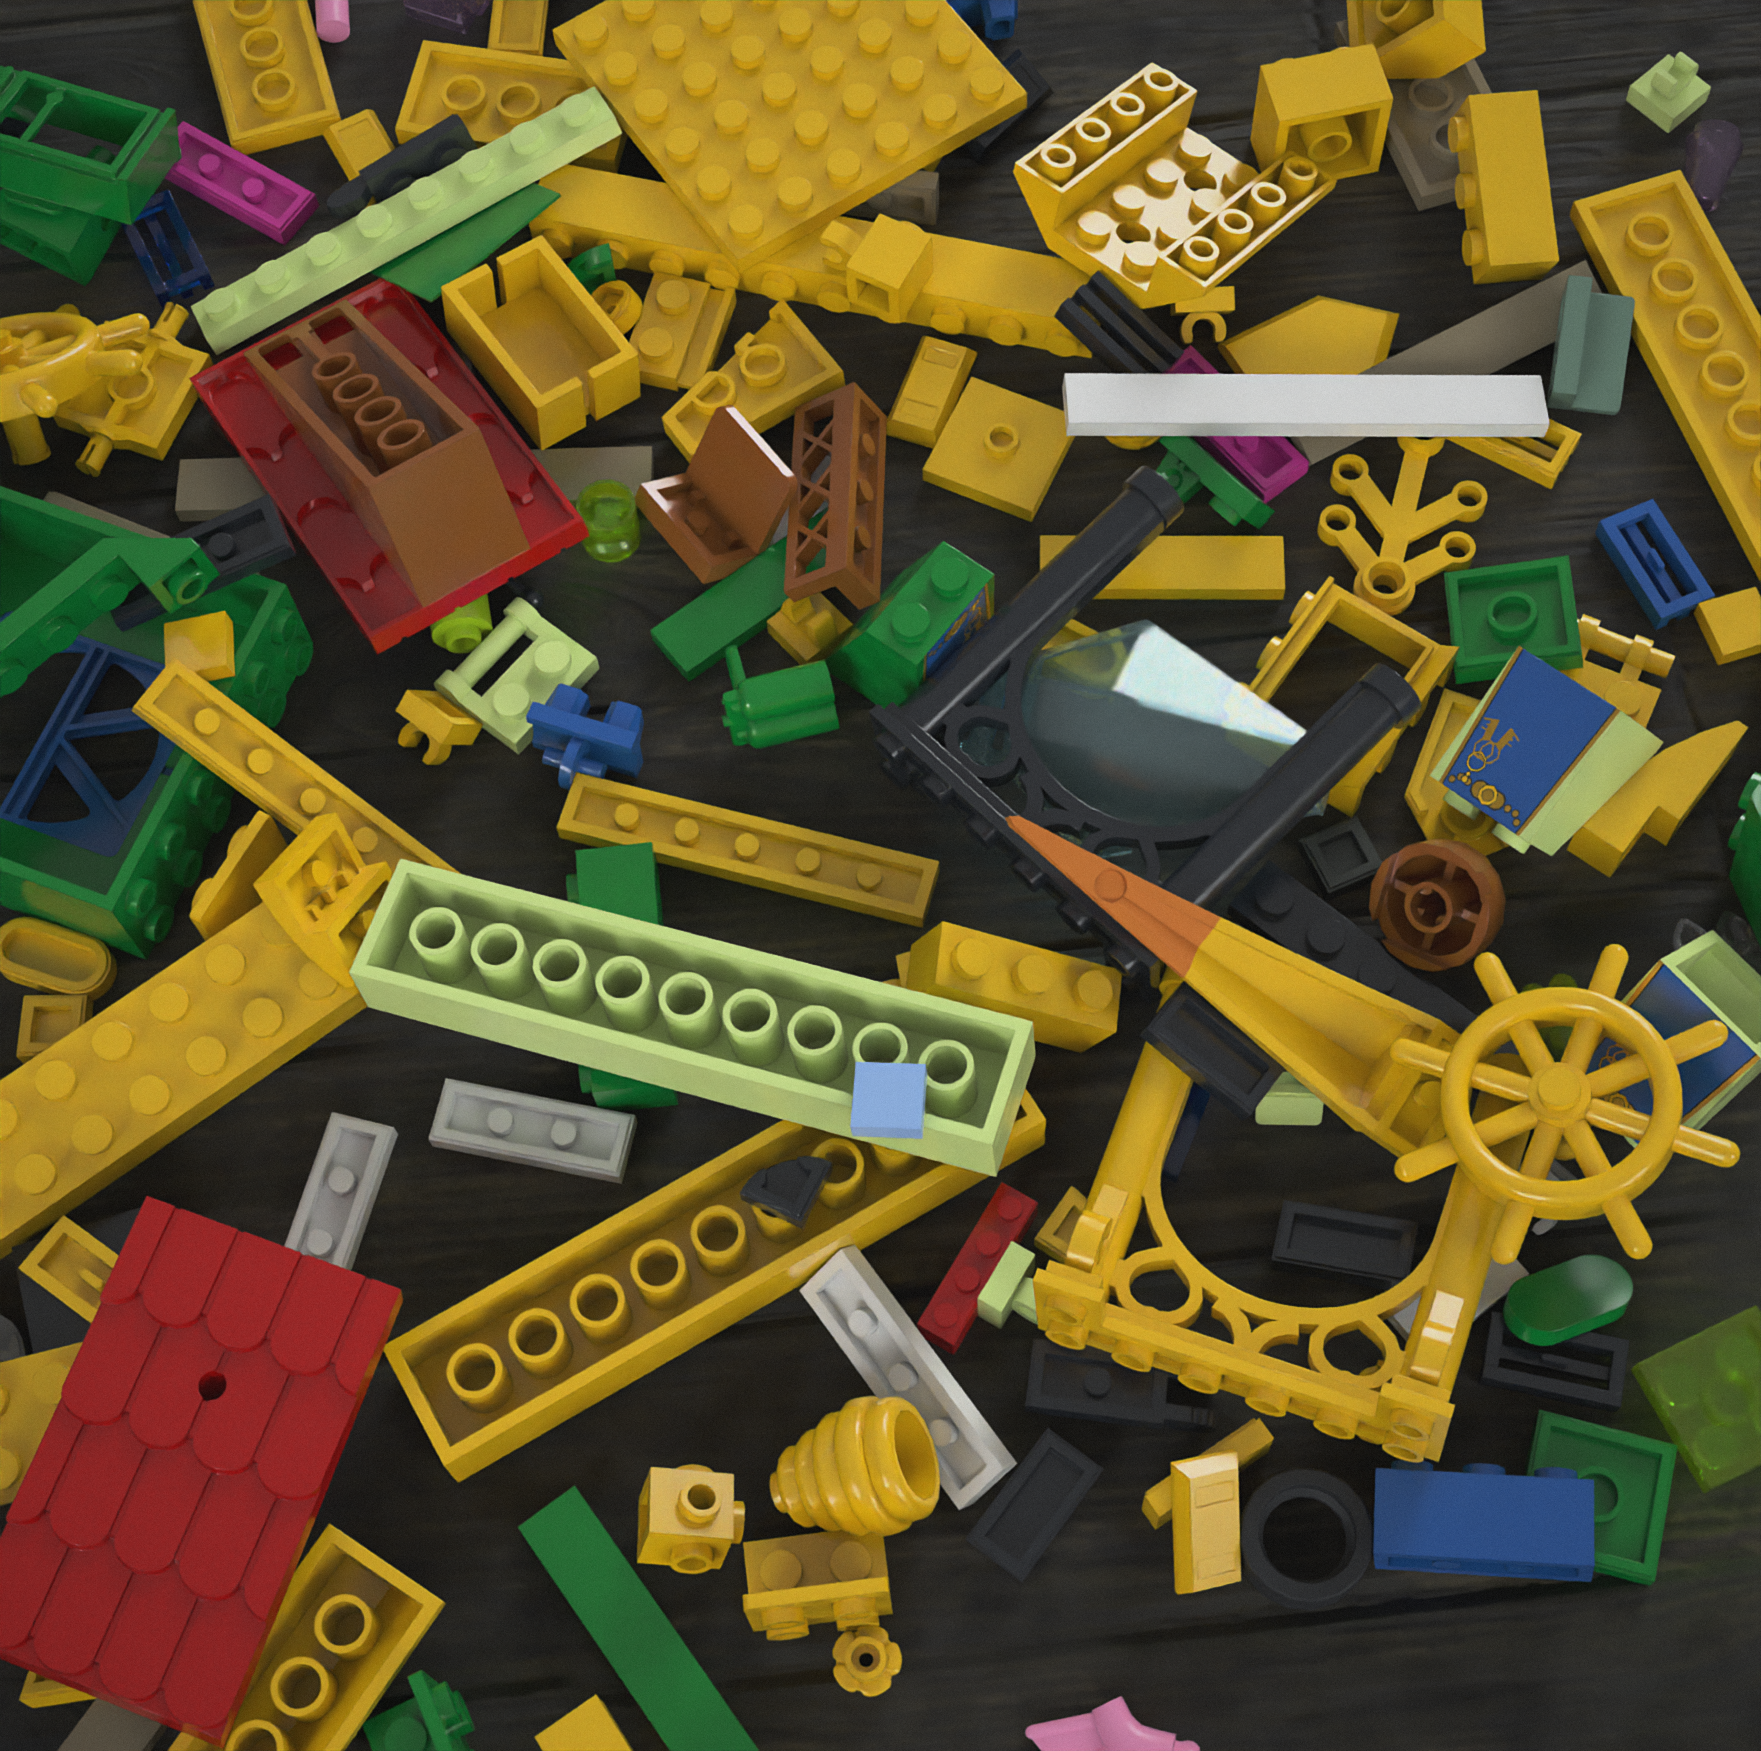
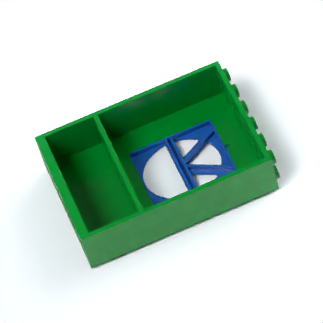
[0,486,313,960]

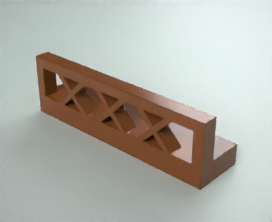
[784,382,887,610]

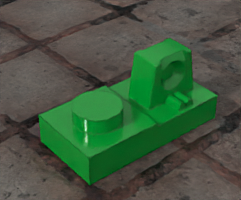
[1156,436,1275,530]

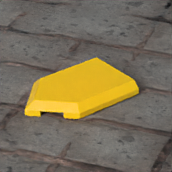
[1218,295,1399,375]
[1404,688,1510,856]

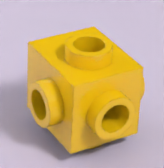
[637,1464,745,1574]

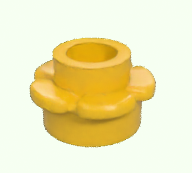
[832,1624,902,1697]

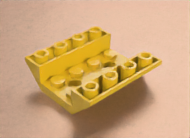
[1013,62,1337,310]

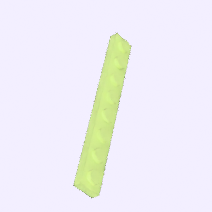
[191,86,623,355]

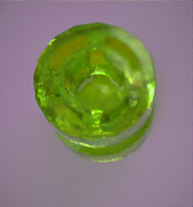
[575,479,641,562]

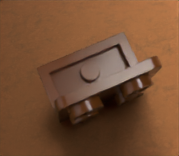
[633,405,798,584]

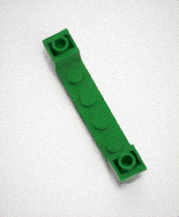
[0,538,220,698]

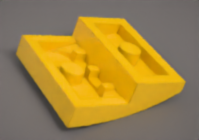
[253,812,393,988]

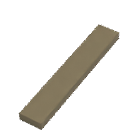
[1289,260,1602,467]

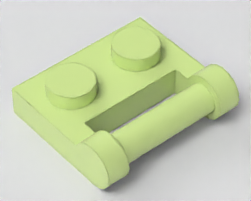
[434,597,600,755]

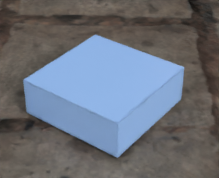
[850,1062,927,1139]

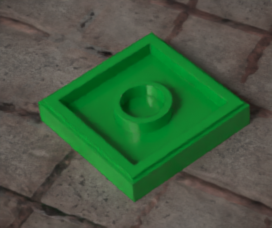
[1444,555,1583,684]
[1524,1410,1678,1586]

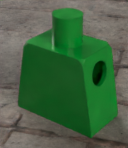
[0,145,123,286]

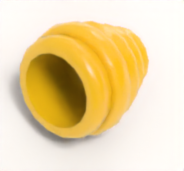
[770,1396,940,1536]

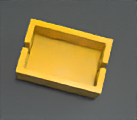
[441,235,641,451]

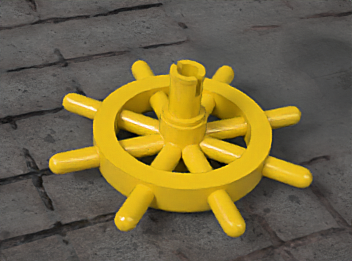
[0,304,150,465]
[1389,944,1740,1265]

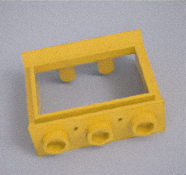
[1223,576,1459,818]

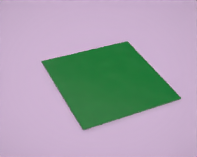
[370,183,561,303]

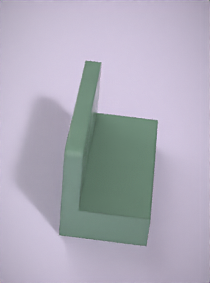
[1546,275,1635,415]

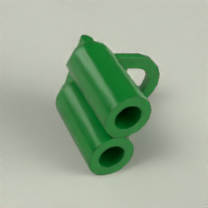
[721,645,839,749]

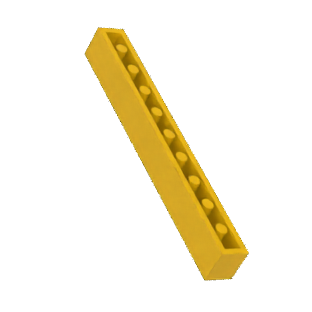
[529,164,1101,359]

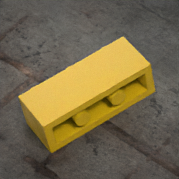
[1448,90,1559,284]
[906,921,1122,1053]

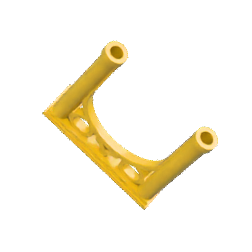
[1033,966,1532,1463]

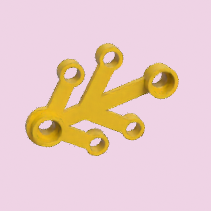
[1317,437,1488,616]

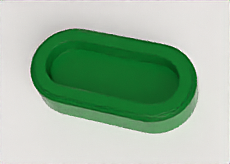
[1503,1255,1633,1346]

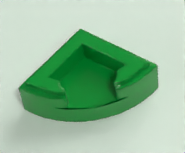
[567,243,616,295]

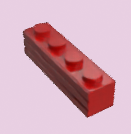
[917,1182,1038,1355]

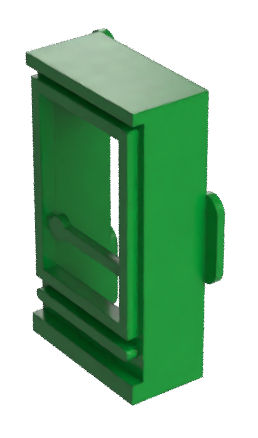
[0,66,182,225]

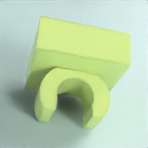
[1626,51,1711,133]
[977,1241,1038,1329]

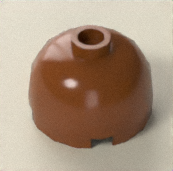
[1369,838,1506,972]

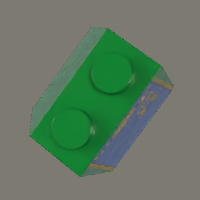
[825,541,994,709]

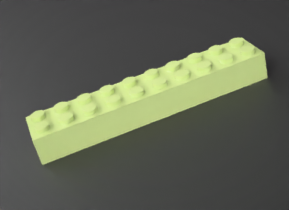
[349,859,1036,1177]

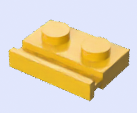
[629,271,737,391]

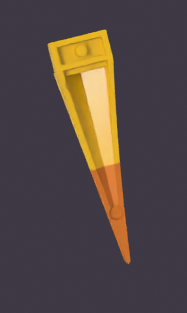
[1005,816,1461,1158]

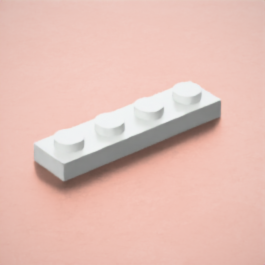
[799,1245,1017,1510]

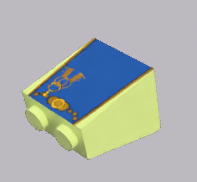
[1430,646,1663,856]
[1586,930,1761,1148]

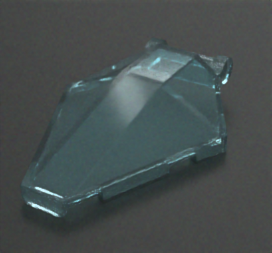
[960,619,1330,858]

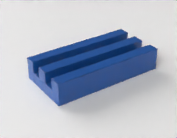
[1595,499,1715,630]

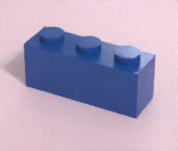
[1373,1460,1595,1582]

